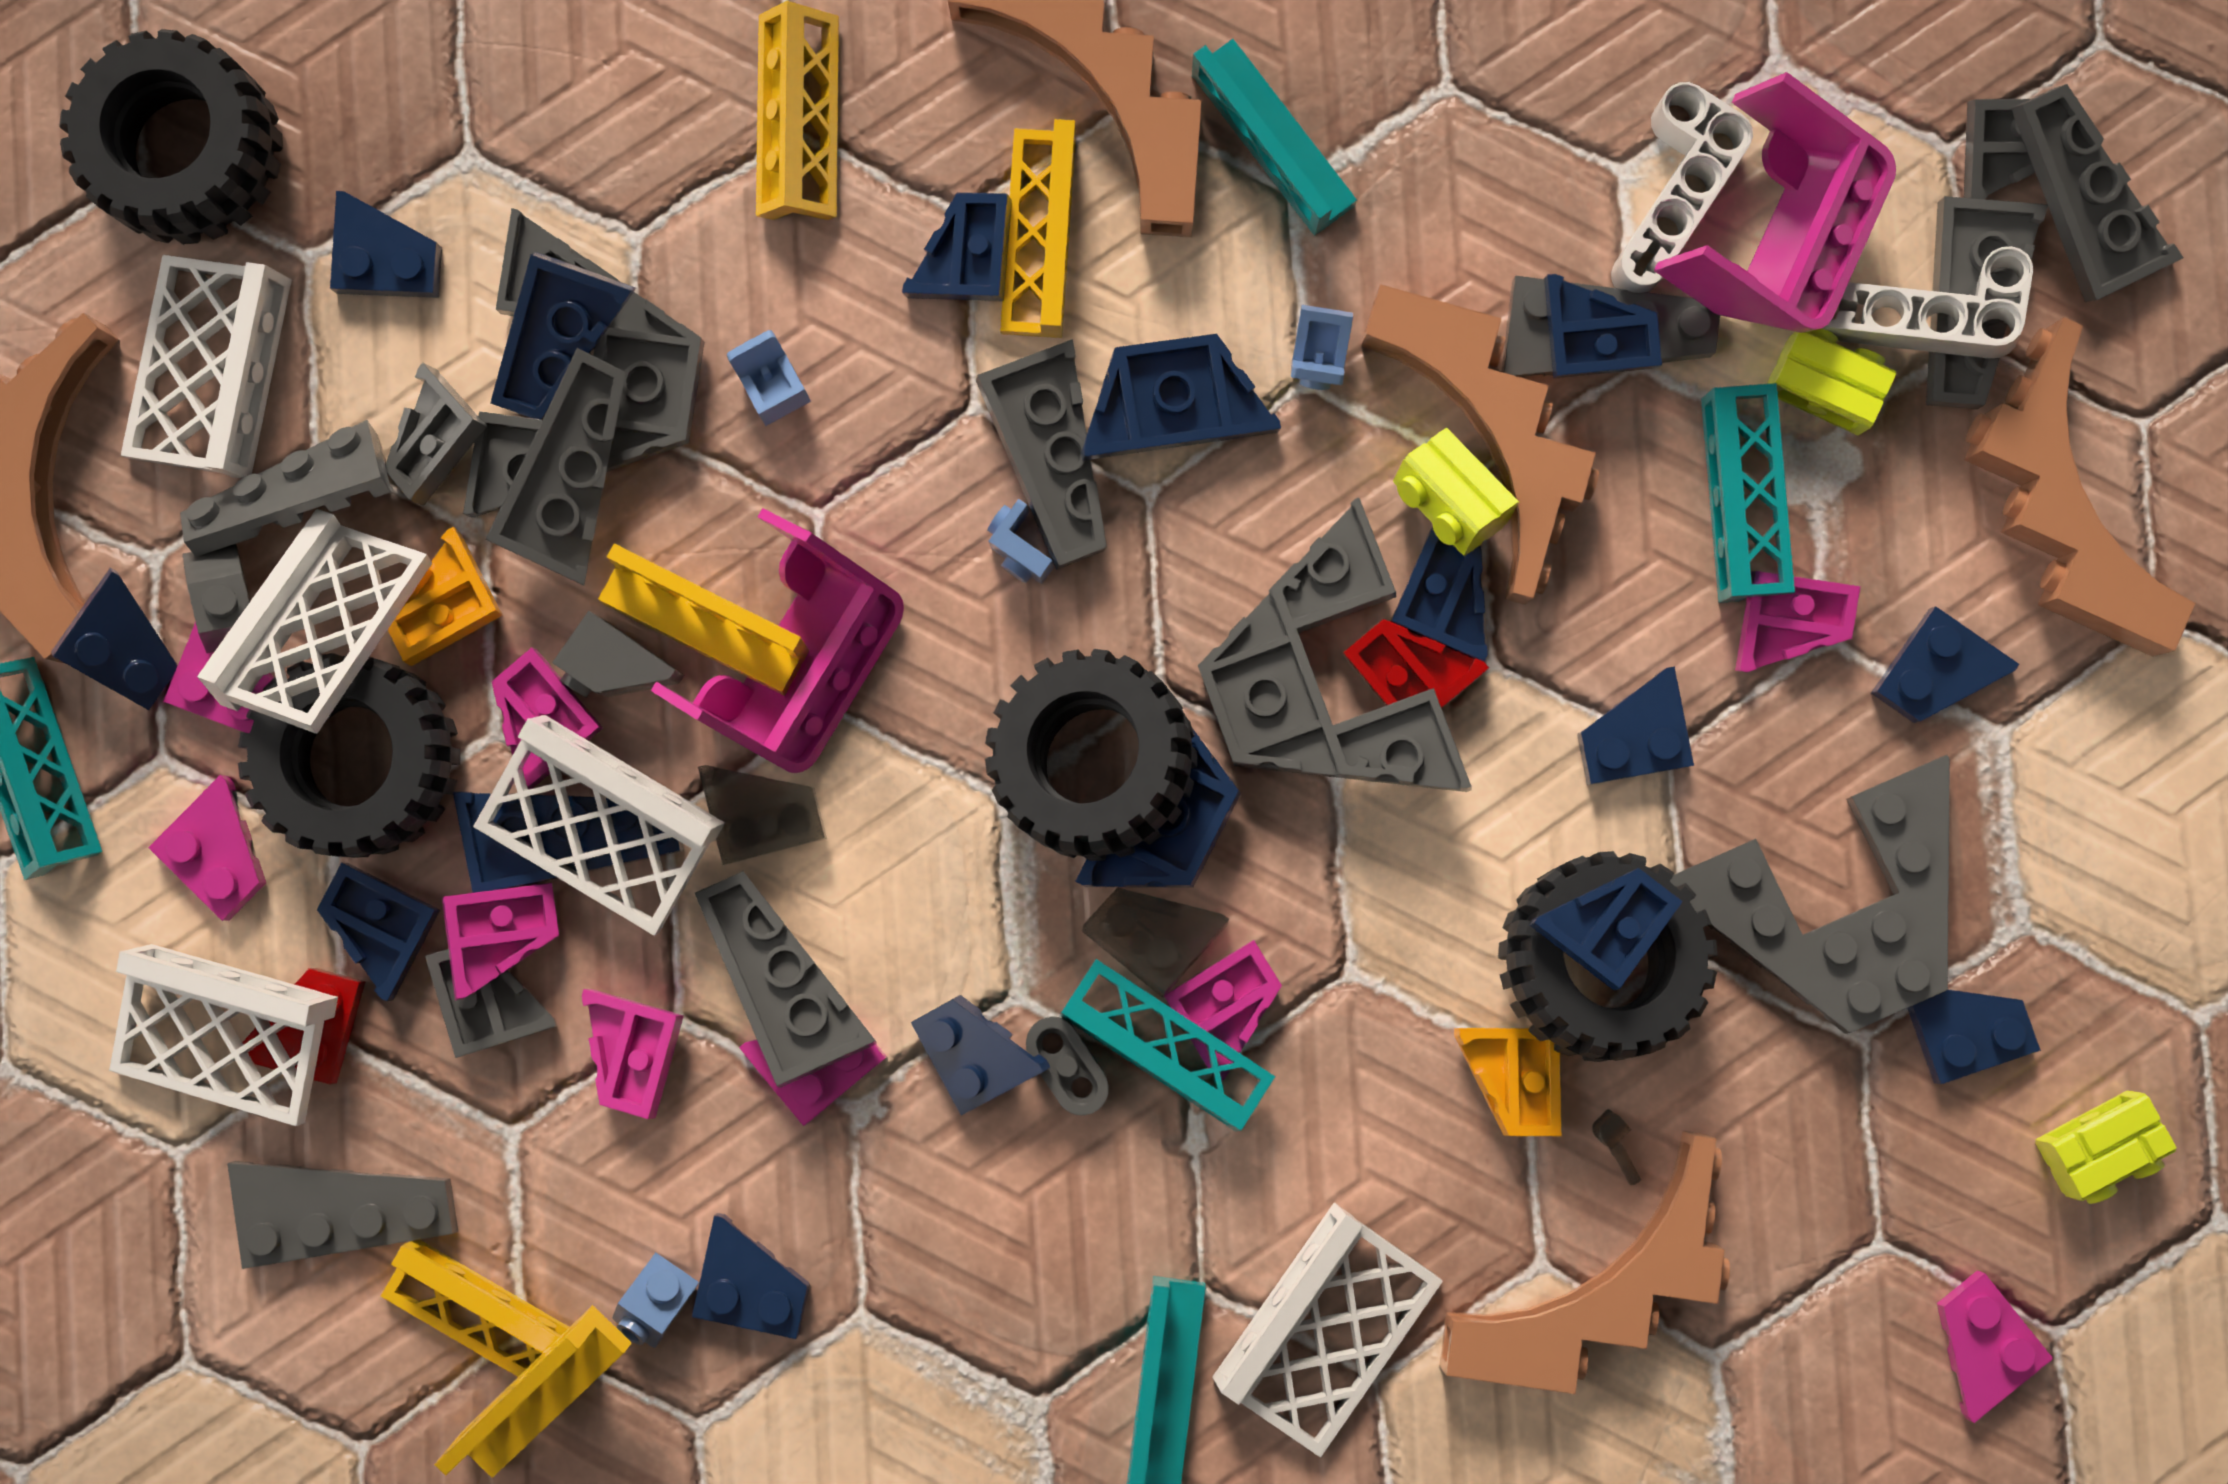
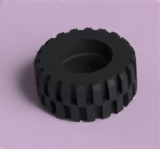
[59,29,283,245]
[985,649,1197,861]
[238,653,460,858]
[1498,851,1718,1062]

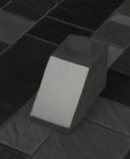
[182,544,251,653]
[552,611,685,698]

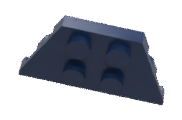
[1081,333,1281,461]
[1075,728,1241,888]

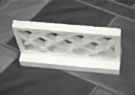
[121,255,292,478]
[197,509,432,734]
[473,715,725,936]
[109,944,338,1126]
[1212,1203,1443,1458]

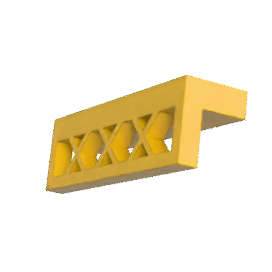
[756,1,839,220]
[1000,119,1076,338]
[598,543,809,696]
[380,1239,569,1377]
[434,1305,632,1478]

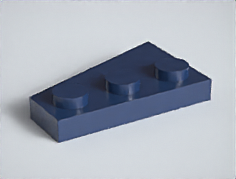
[490,252,636,420]

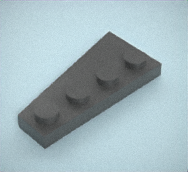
[1926,196,2048,410]
[1501,276,1720,377]
[976,339,1107,570]

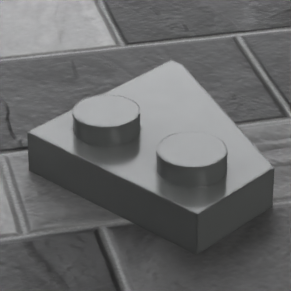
[1964,99,2035,199]
[385,362,487,506]
[425,949,557,1058]

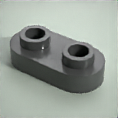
[1026,1016,1109,1115]

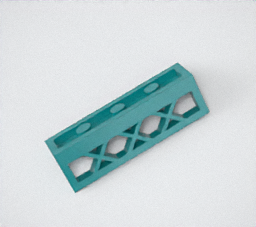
[1191,39,1357,236]
[1701,383,1795,603]
[0,657,102,881]
[1059,959,1276,1132]
[1126,1276,1206,1484]

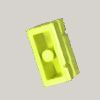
[1767,328,1897,436]
[1393,427,1520,556]
[2035,1090,2177,1204]

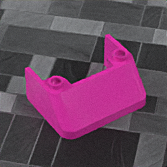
[1654,72,1896,333]
[651,508,904,773]

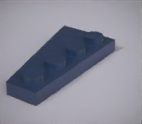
[453,792,684,893]

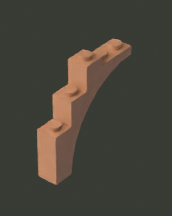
[948,0,1202,238]
[1361,284,1599,605]
[0,313,119,664]
[1964,317,2196,657]
[1439,1131,1730,1394]

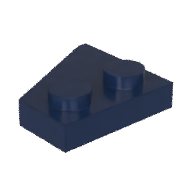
[902,192,1012,301]
[1544,274,1662,379]
[1577,666,1694,785]
[317,862,440,1001]
[1529,868,1683,990]
[911,995,1050,1115]

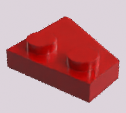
[1342,619,1489,708]
[242,968,366,1085]

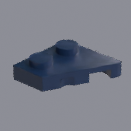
[330,191,442,298]
[1391,526,1488,662]
[51,568,178,711]
[1871,606,2020,723]
[1907,990,2041,1084]
[692,1213,810,1339]

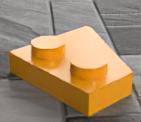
[388,527,503,666]
[1454,1028,1562,1136]

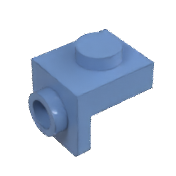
[1291,305,1353,390]
[727,330,811,426]
[987,499,1054,584]
[612,1252,699,1348]

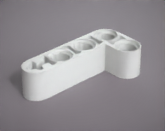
[1611,82,1753,293]
[1822,246,2033,358]

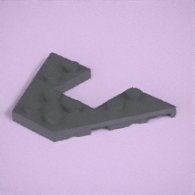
[463,208,705,518]
[1198,498,1472,792]
[1670,755,1950,1034]

